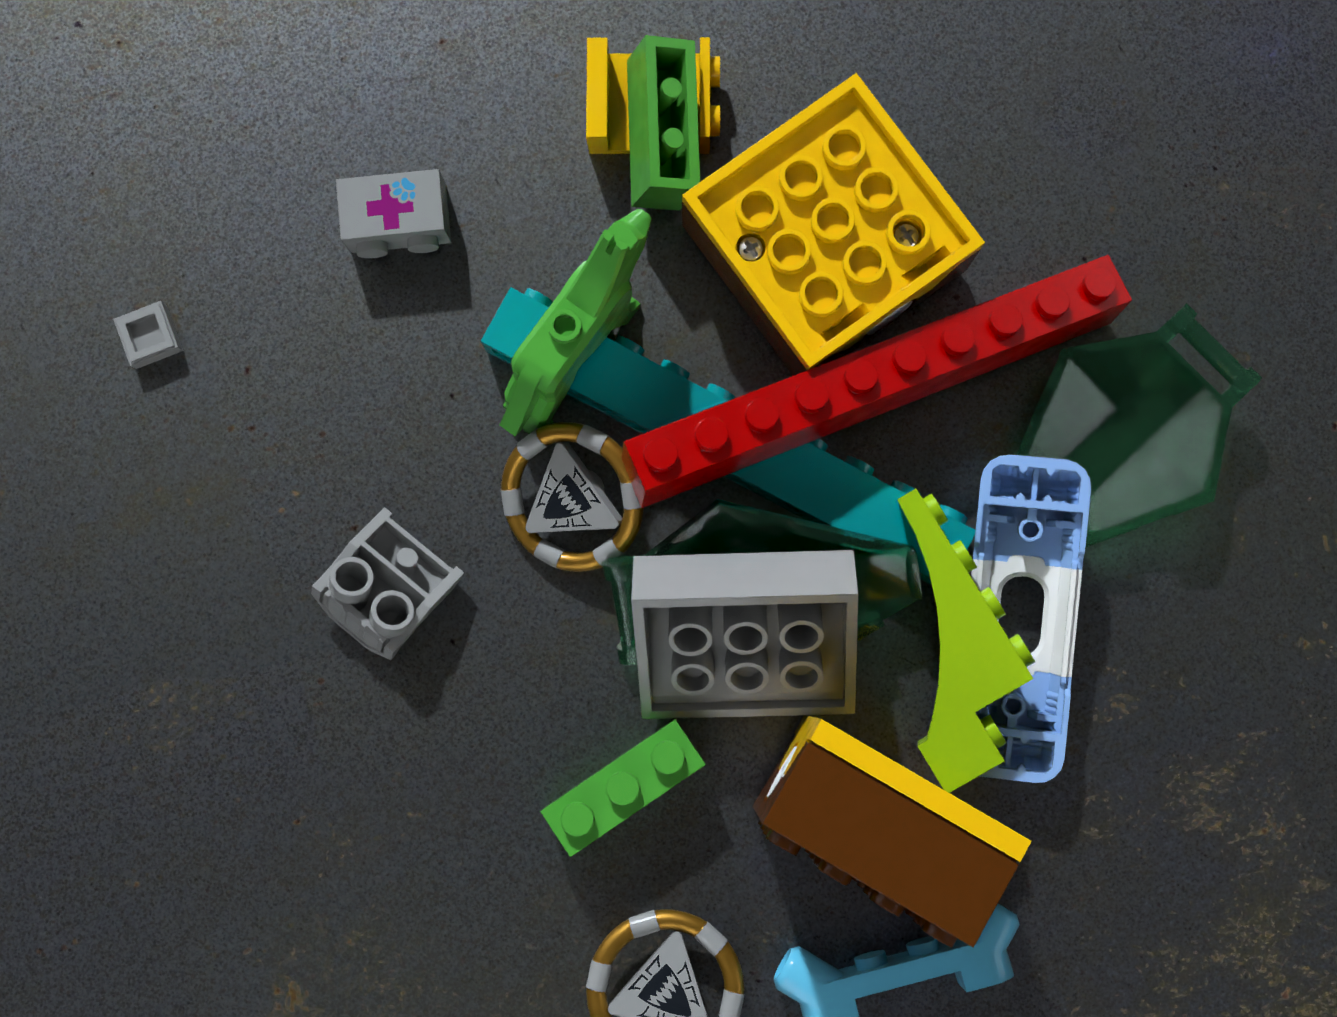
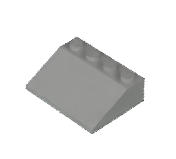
[631,550,858,719]

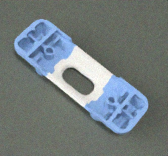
[971,455,1091,783]

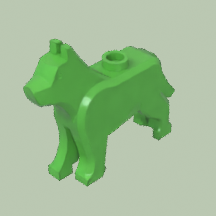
[499,209,652,436]

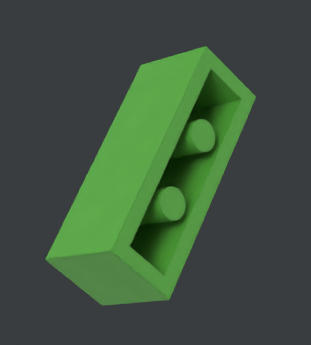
[627,35,700,211]
[540,718,706,857]

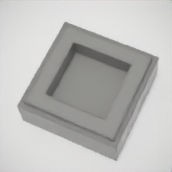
[113,301,184,369]

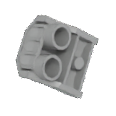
[311,507,464,660]

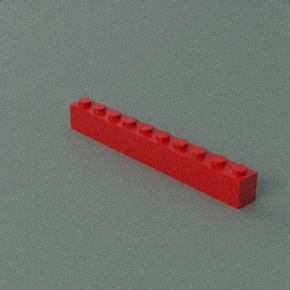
[621,254,1132,508]

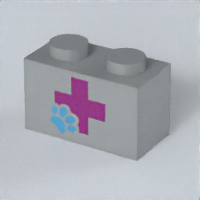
[336,169,451,258]

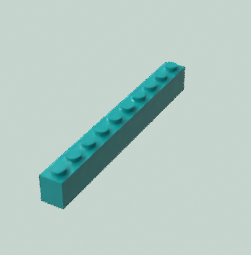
[480,287,976,586]

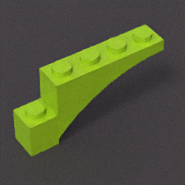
[897,488,1035,793]

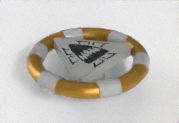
[500,422,644,572]
[586,909,745,1017]

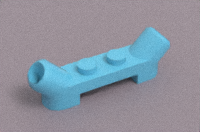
[773,904,1020,1017]

